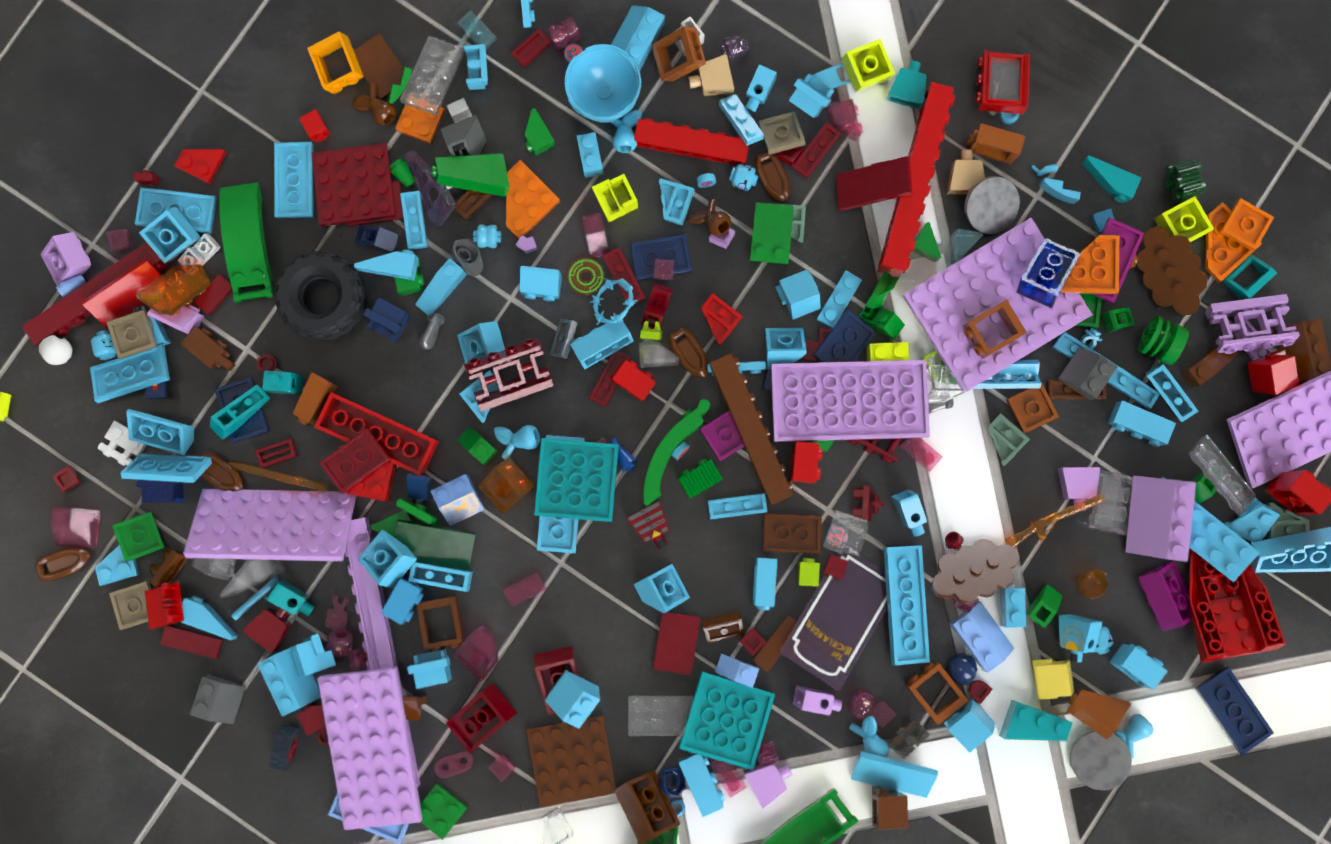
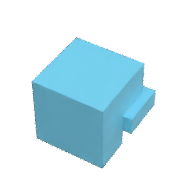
[789,74,834,118]
[775,269,821,319]
[290,634,336,678]
[407,649,452,689]
[943,699,995,753]

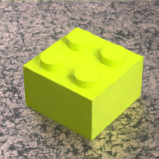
[841,39,895,93]
[1154,196,1214,242]

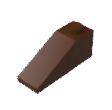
[1180,345,1238,388]

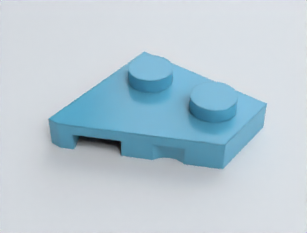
[95,546,140,586]

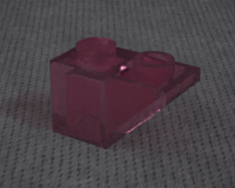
[829,99,863,141]

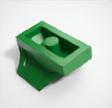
[866,271,900,309]

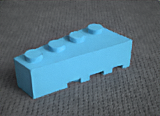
[1250,527,1331,573]

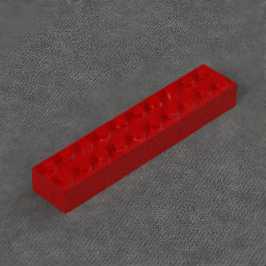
[877,82,955,277]

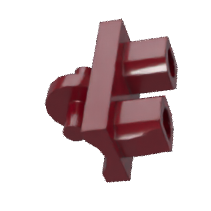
[852,486,885,521]

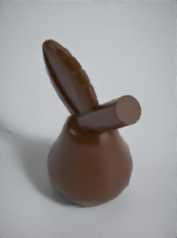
[352,82,396,126]
[687,199,731,236]

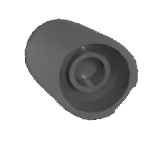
[452,238,483,277]

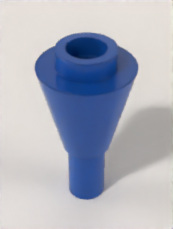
[610,438,638,472]

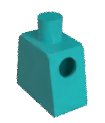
[886,61,926,110]
[262,371,304,395]
[267,579,315,616]

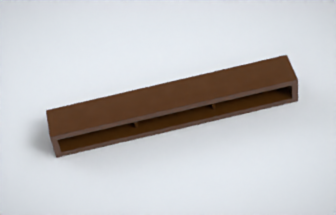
[709,353,794,505]

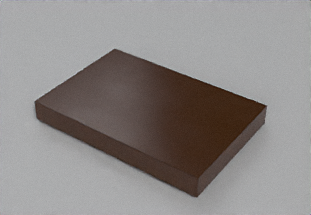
[354,33,412,100]
[762,513,822,554]

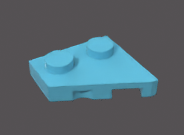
[521,0,535,27]
[659,178,695,225]
[459,370,499,423]
[1225,503,1280,542]

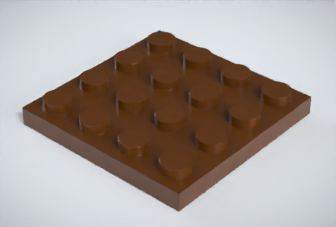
[526,714,617,807]

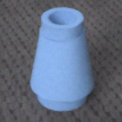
[56,274,87,298]

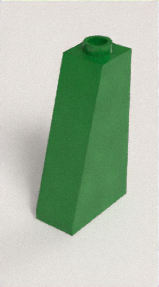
[431,154,510,197]

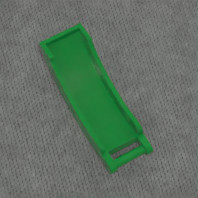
[219,182,274,303]
[644,399,710,507]
[759,788,858,844]

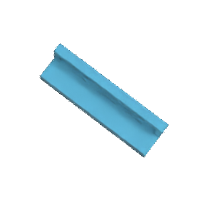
[972,360,1041,389]

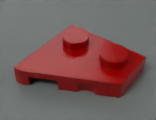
[174,149,227,184]
[701,293,743,346]

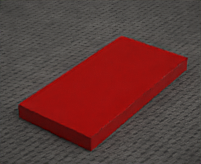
[82,258,171,330]

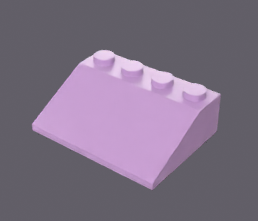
[1125,475,1196,562]

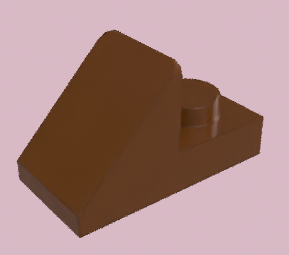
[402,695,427,721]

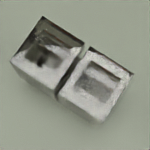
[887,718,930,760]

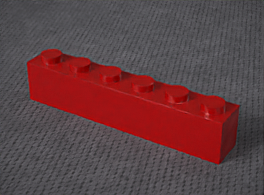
[634,118,749,166]

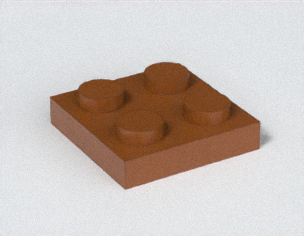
[1006,383,1059,433]

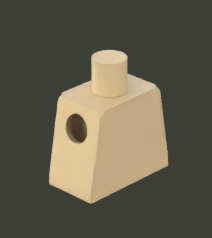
[688,54,734,96]
[947,150,985,195]

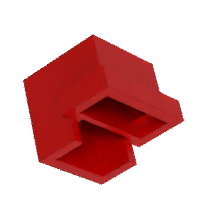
[1248,350,1299,395]

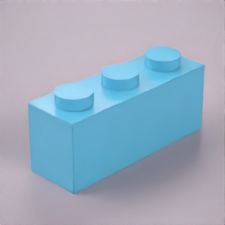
[570,319,634,370]
[1145,362,1198,422]
[1108,401,1176,447]
[408,562,473,592]
[678,753,726,817]

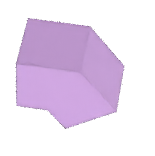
[516,235,538,254]

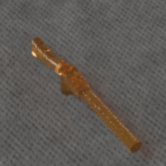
[228,460,328,492]
[1004,492,1105,548]

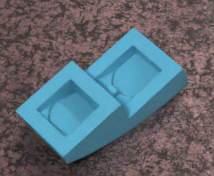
[1039,178,1081,204]

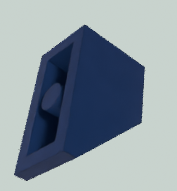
[355,226,398,253]
[407,474,433,504]

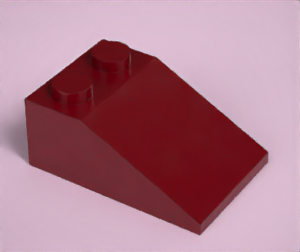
[534,646,580,715]
[446,683,517,753]

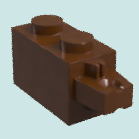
[180,326,236,371]

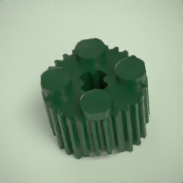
[1164,159,1206,202]

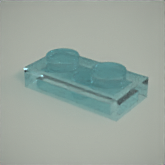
[457,10,497,49]

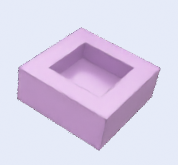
[709,229,735,249]

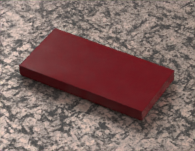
[836,156,912,211]

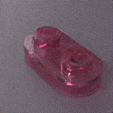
[434,751,474,778]

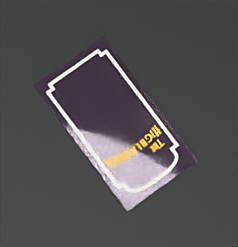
[778,545,888,691]

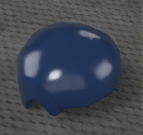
[948,653,977,685]
[658,767,686,797]

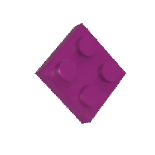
[700,411,745,461]

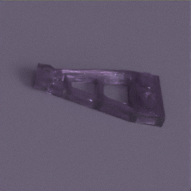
[404,150,457,228]

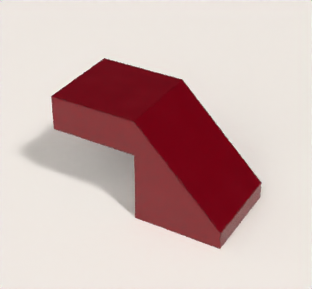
[641,283,673,329]

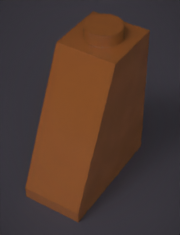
[293,372,337,425]
[1066,689,1131,740]

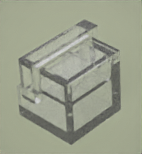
[823,510,868,557]

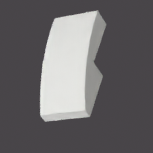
[178,233,221,274]

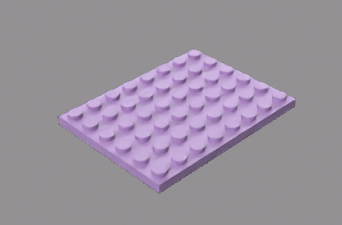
[902,218,1092,394]

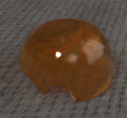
[1078,569,1109,599]

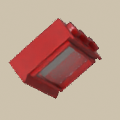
[976,50,1030,114]

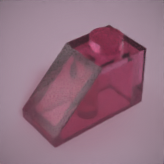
[582,213,609,258]

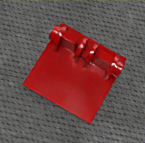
[144,582,185,630]

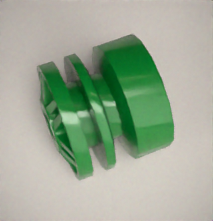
[1138,315,1189,365]

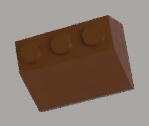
[1274,318,1331,382]
[614,770,680,844]

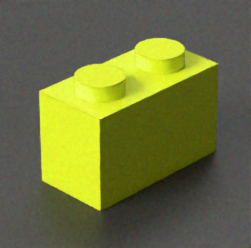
[866,342,909,361]

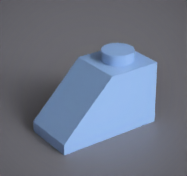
[715,654,759,688]

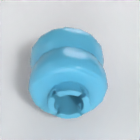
[473,224,501,248]

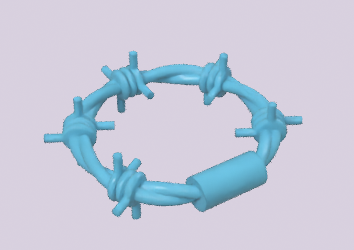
[590,278,637,326]

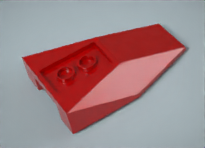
[1188,548,1286,663]

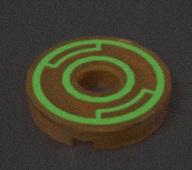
[567,258,605,296]

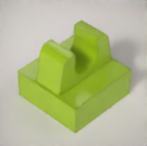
[640,321,662,340]

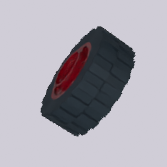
[270,725,300,771]

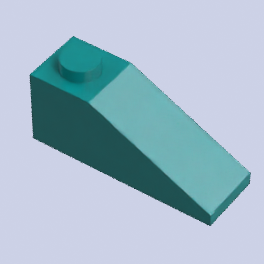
[1082,155,1141,203]
[210,385,270,440]

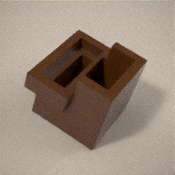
[872,786,908,830]

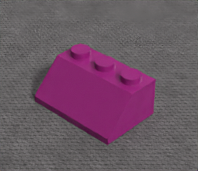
[1138,560,1192,632]

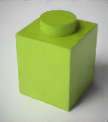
[797,558,820,586]

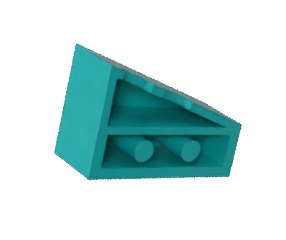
[999,699,1073,741]

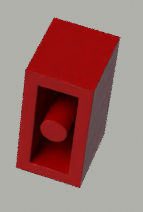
[609,359,656,401]

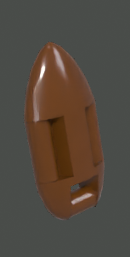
[754,151,790,203]
[669,328,708,378]
[199,452,243,492]
[35,547,90,581]

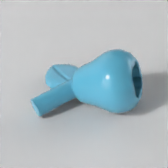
[611,110,641,153]
[494,425,540,460]
[1114,714,1154,759]
[849,716,889,757]

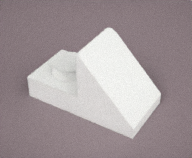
[447,98,472,123]

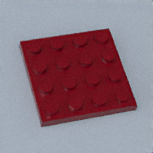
[312,143,396,227]

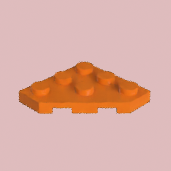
[506,160,560,239]
[1205,202,1262,283]
[1058,235,1120,294]

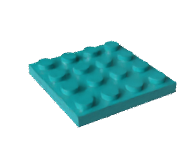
[534,438,619,522]
[678,671,775,770]

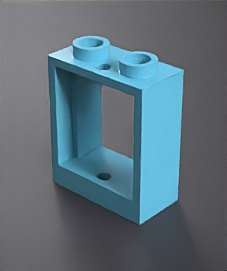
[752,557,777,610]

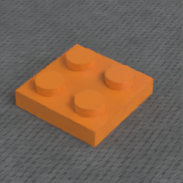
[395,94,445,144]
[1220,198,1274,251]

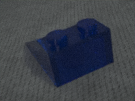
[1016,238,1081,309]

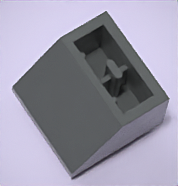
[441,115,487,156]

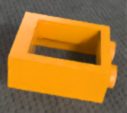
[307,31,364,93]

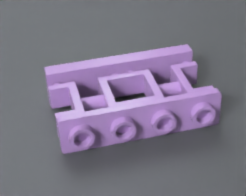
[1205,294,1300,354]

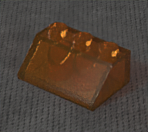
[136,264,211,316]

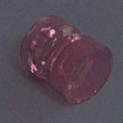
[547,16,582,50]

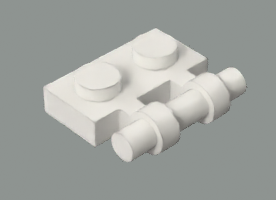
[98,421,146,466]

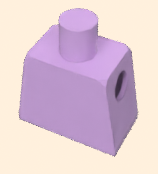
[1058,467,1100,510]
[792,685,842,715]
[743,762,793,809]

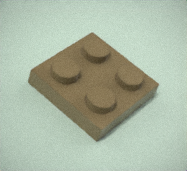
[758,111,805,155]
[107,310,158,359]
[109,581,151,630]

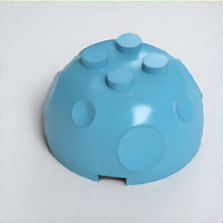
[565,44,641,123]

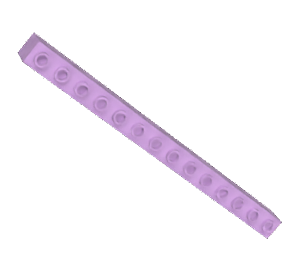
[345,517,421,787]

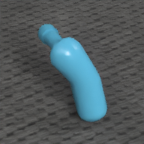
[1031,164,1058,176]

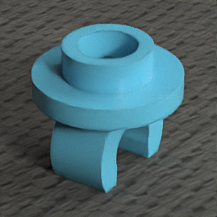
[1080,328,1102,349]

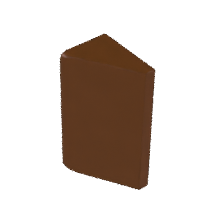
[702,611,744,643]

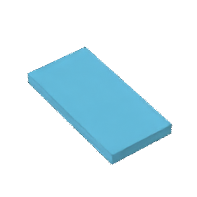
[274,142,314,218]
[135,187,217,234]
[90,344,170,403]
[121,453,212,483]
[851,752,938,798]

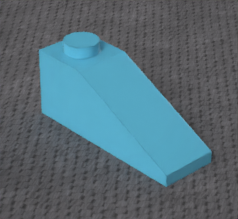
[354,250,419,281]
[415,258,467,315]
[181,595,238,640]

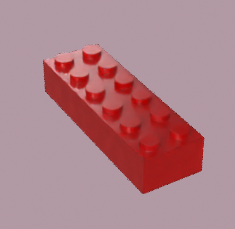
[314,392,439,476]

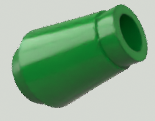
[389,158,416,188]

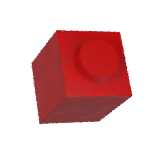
[299,109,331,143]

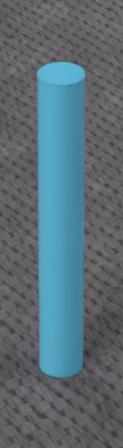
[231,576,280,620]

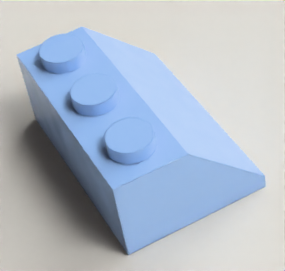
[949,601,1015,673]

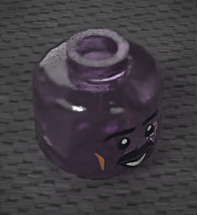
[720,34,749,62]

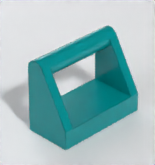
[1222,254,1277,300]

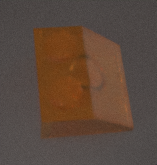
[478,457,535,515]

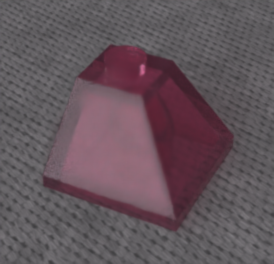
[50,507,100,548]
[453,624,499,682]

